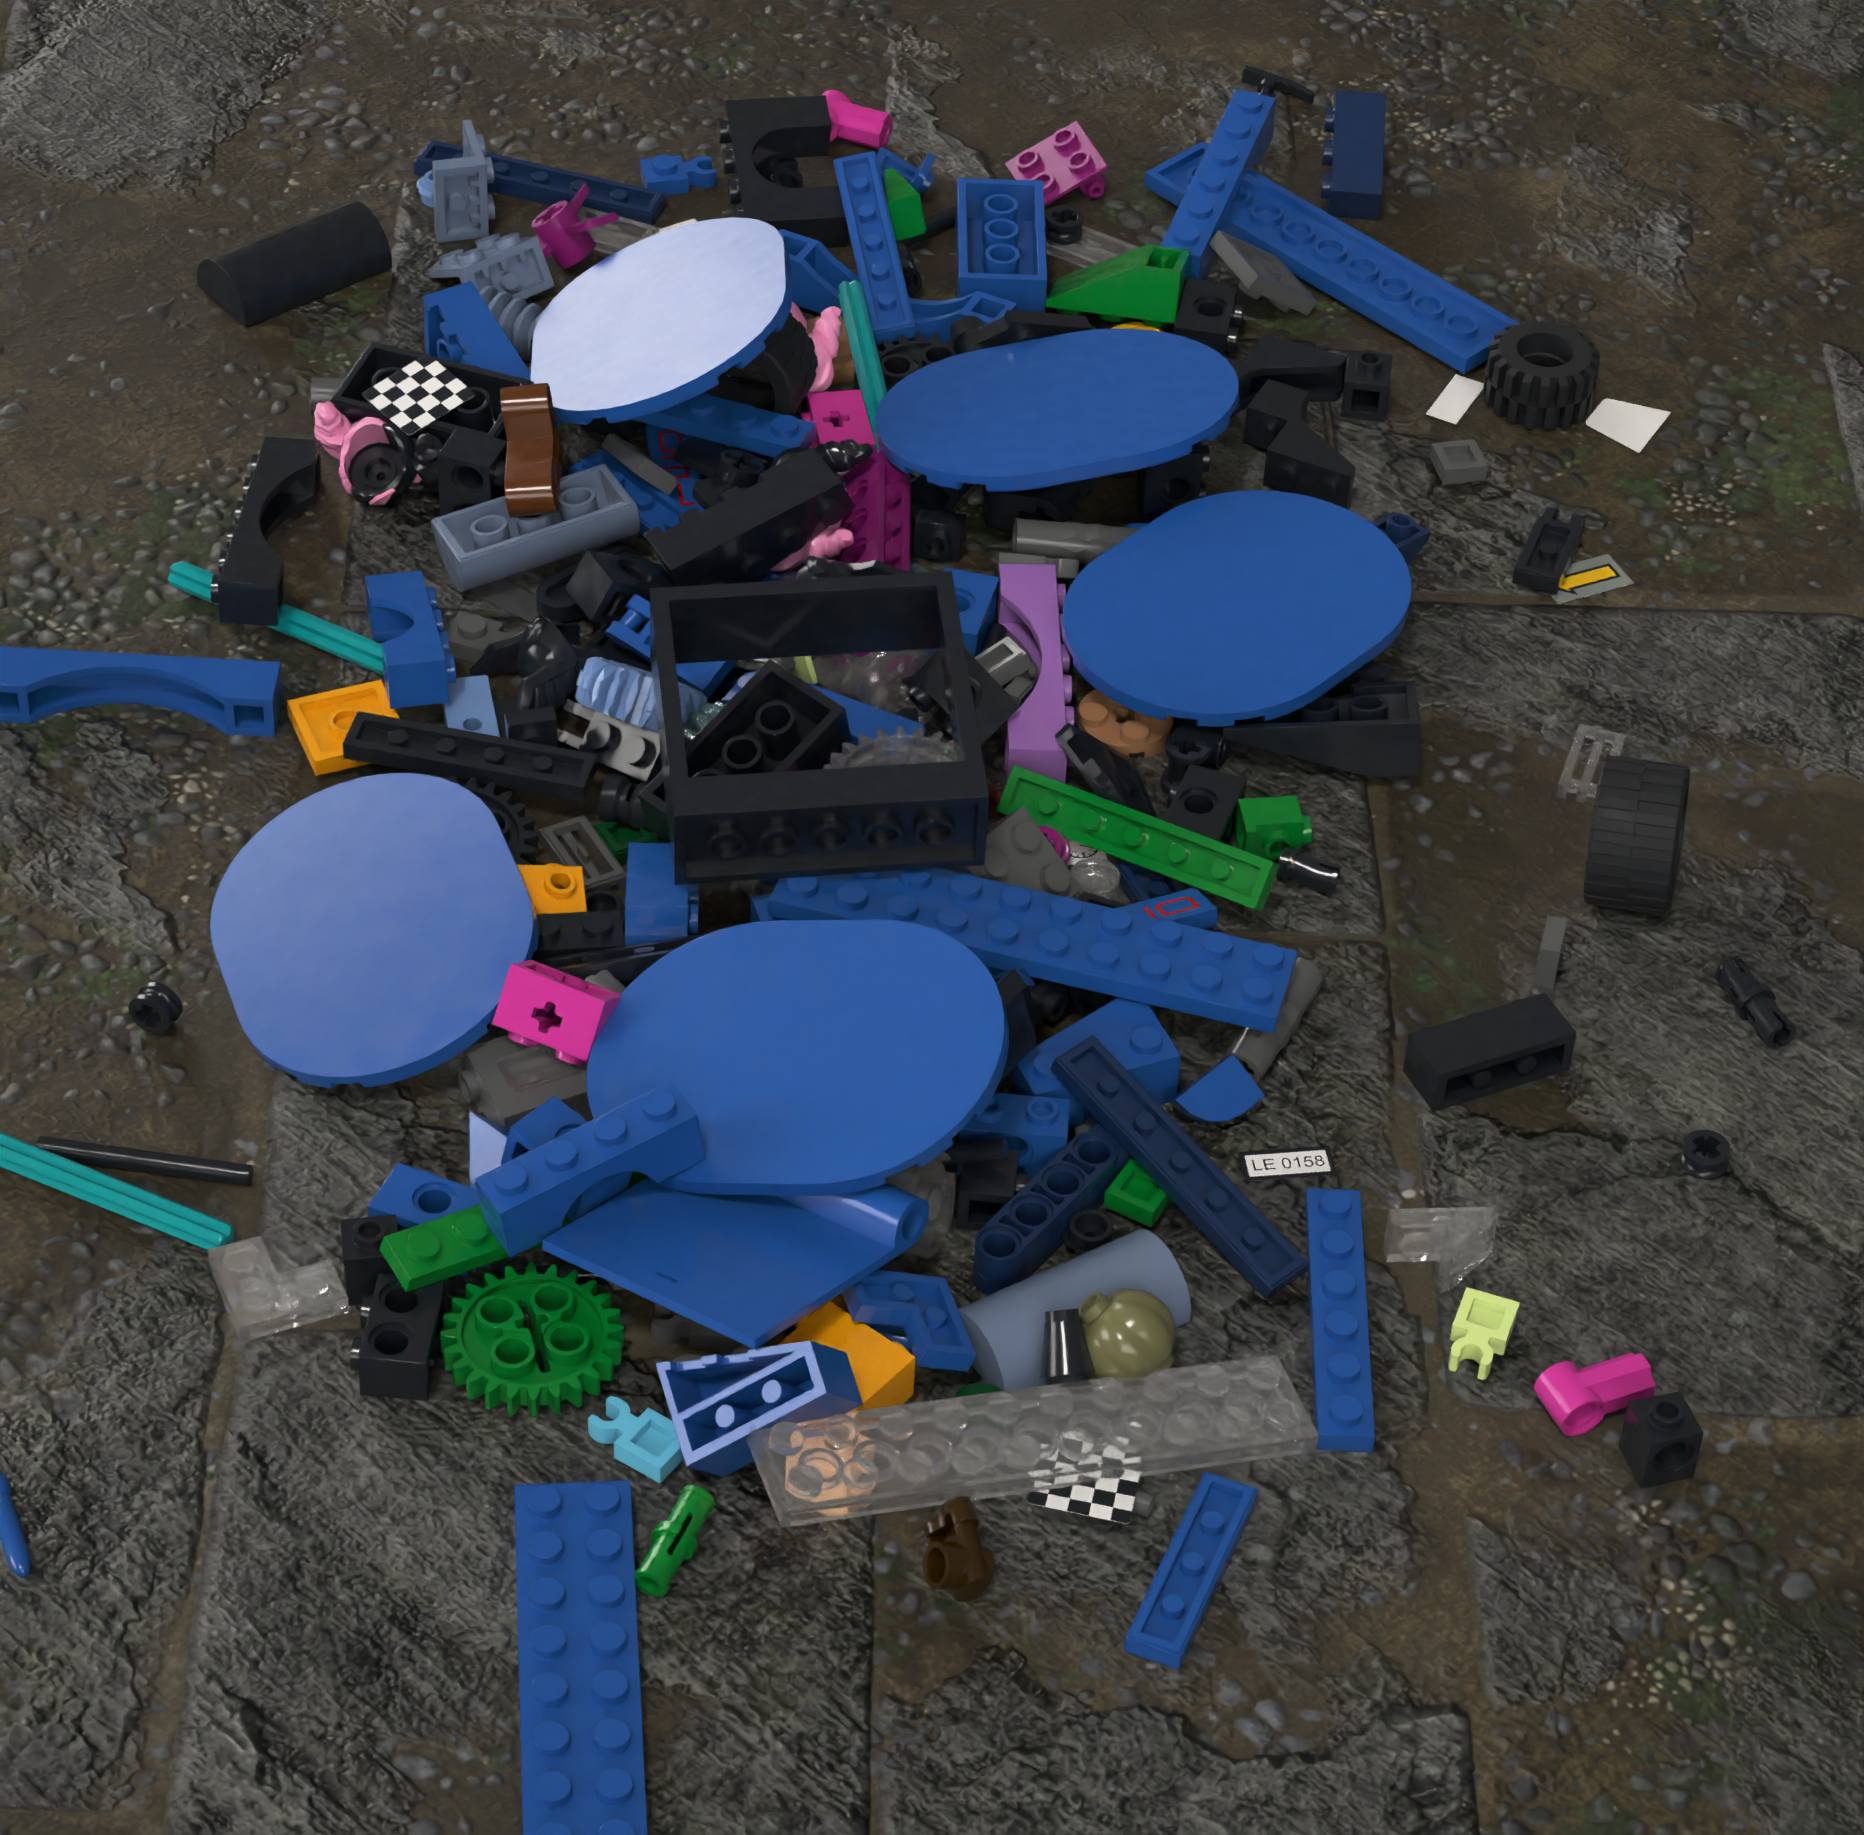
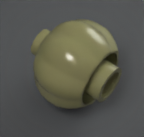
[1078,1288,1176,1390]

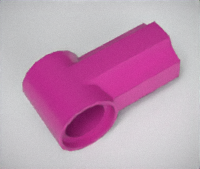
[821,90,893,150]
[1534,1352,1656,1437]

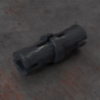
[1715,957,1796,1049]

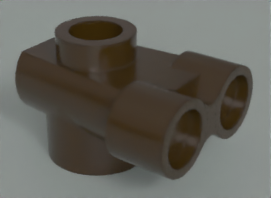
[923,1496,995,1602]

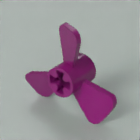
[531,183,620,269]

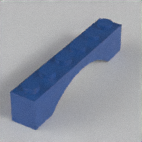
[1160,89,1276,280]
[779,229,1018,342]
[0,646,283,737]

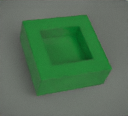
[1104,1158,1172,1228]

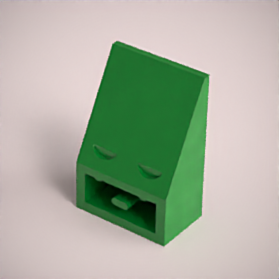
[1045,244,1191,327]

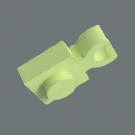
[1448,1287,1520,1380]

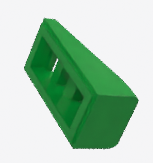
[884,168,926,241]

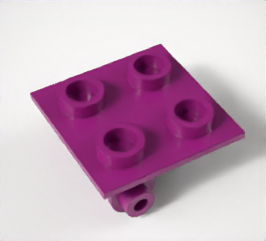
[1005,120,1109,207]

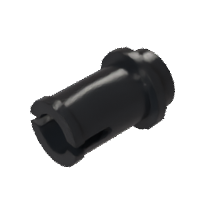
[1276,845,1342,896]

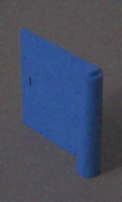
[542,1178,929,1350]

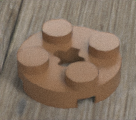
[1077,689,1174,759]

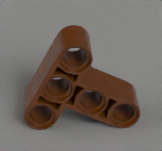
[500,383,567,518]

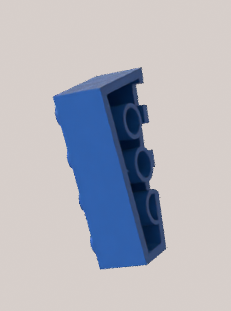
[423,281,560,429]

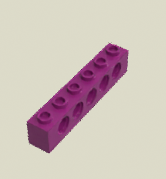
[834,449,910,683]

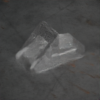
[1383,1207,1499,1291]

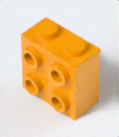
[778,1301,916,1439]

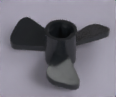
[674,436,765,510]

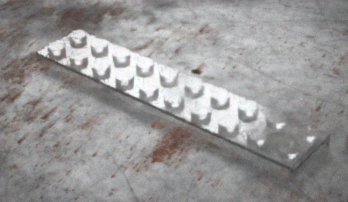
[746,1354,1320,1528]

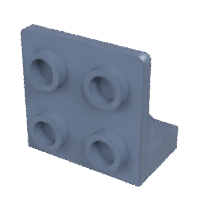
[432,119,495,243]
[428,232,555,299]

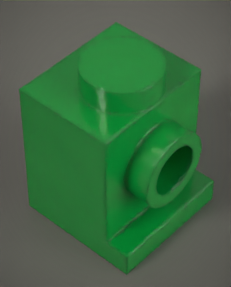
[1234,796,1312,861]

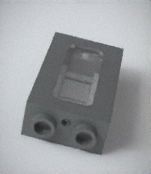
[458,1018,594,1129]

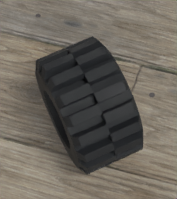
[1483,321,1600,430]

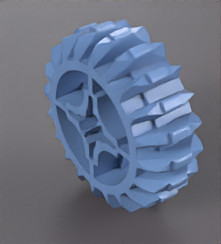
[575,656,707,739]

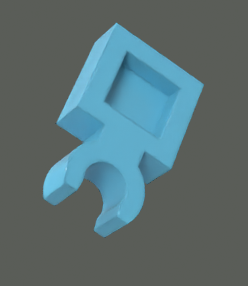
[588,1396,684,1484]

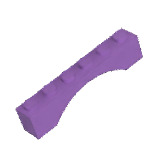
[997,564,1075,784]

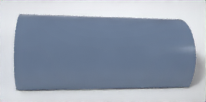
[430,464,640,592]
[958,1229,1191,1403]

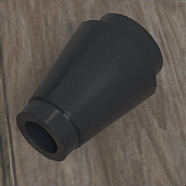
[1040,1309,1096,1391]

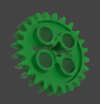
[440,1263,624,1418]

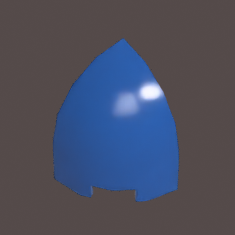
[1170,1054,1265,1123]

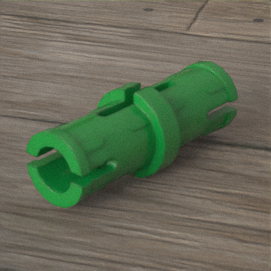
[633,1485,716,1598]

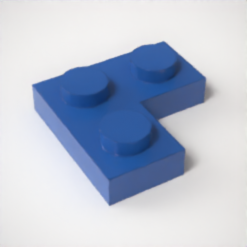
[842,1270,977,1372]

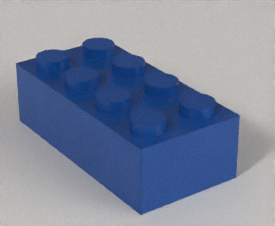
[955,178,1047,313]

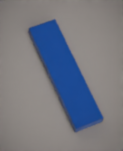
[1124,1471,1259,1670]

